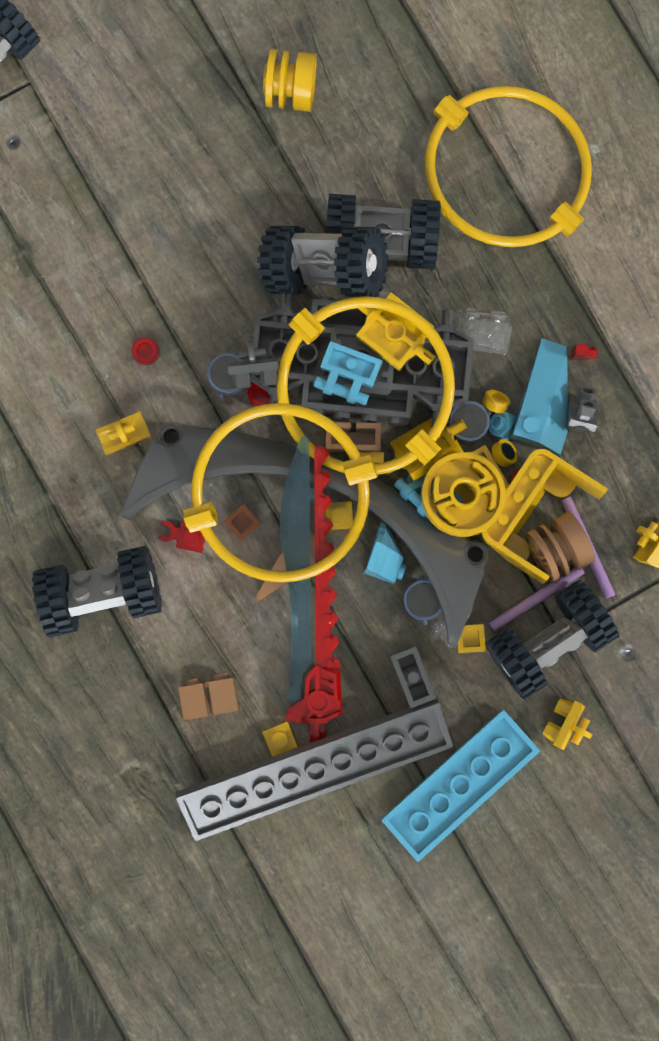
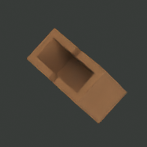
[326,422,381,454]
[178,673,240,720]

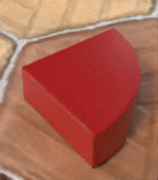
[571,344,598,360]

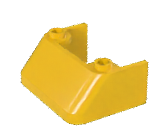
[481,449,608,584]

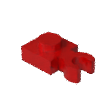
[158,521,206,554]

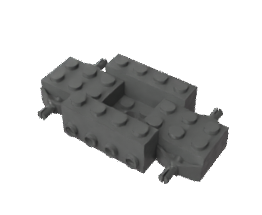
[249,293,474,428]

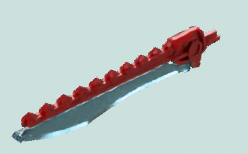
[279,435,343,743]

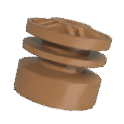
[526,511,595,583]

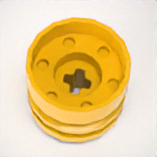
[263,49,317,112]

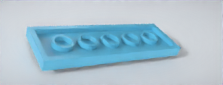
[381,709,540,862]

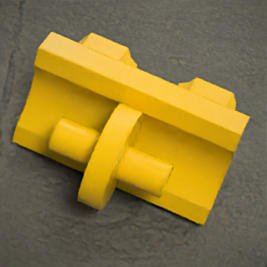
[95,411,151,456]
[633,520,659,568]
[542,699,593,750]

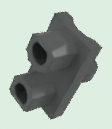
[228,341,279,389]
[567,386,597,434]

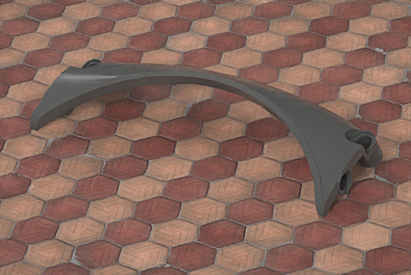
[122,424,488,647]

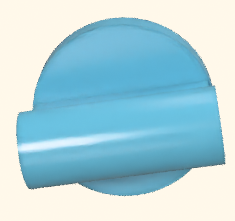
[489,411,516,441]

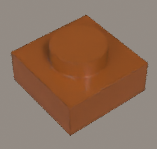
[223,504,262,542]

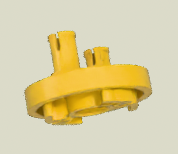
[421,452,506,537]

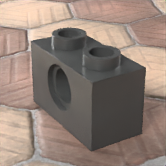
[389,646,436,709]

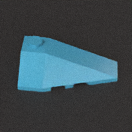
[509,338,568,455]
[363,521,406,584]

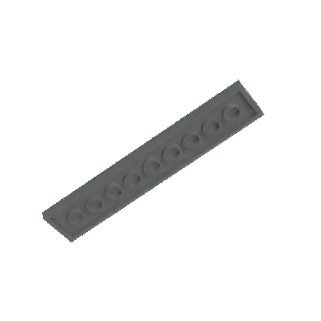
[175,697,453,841]

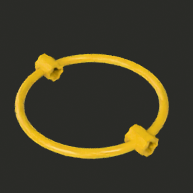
[425,86,592,247]
[277,296,455,475]
[183,403,378,582]

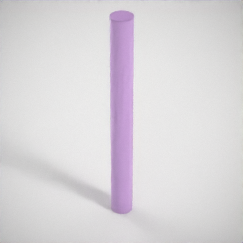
[561,496,616,599]
[488,568,585,632]

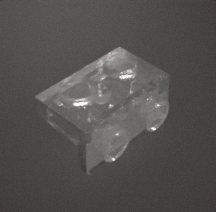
[457,308,513,355]

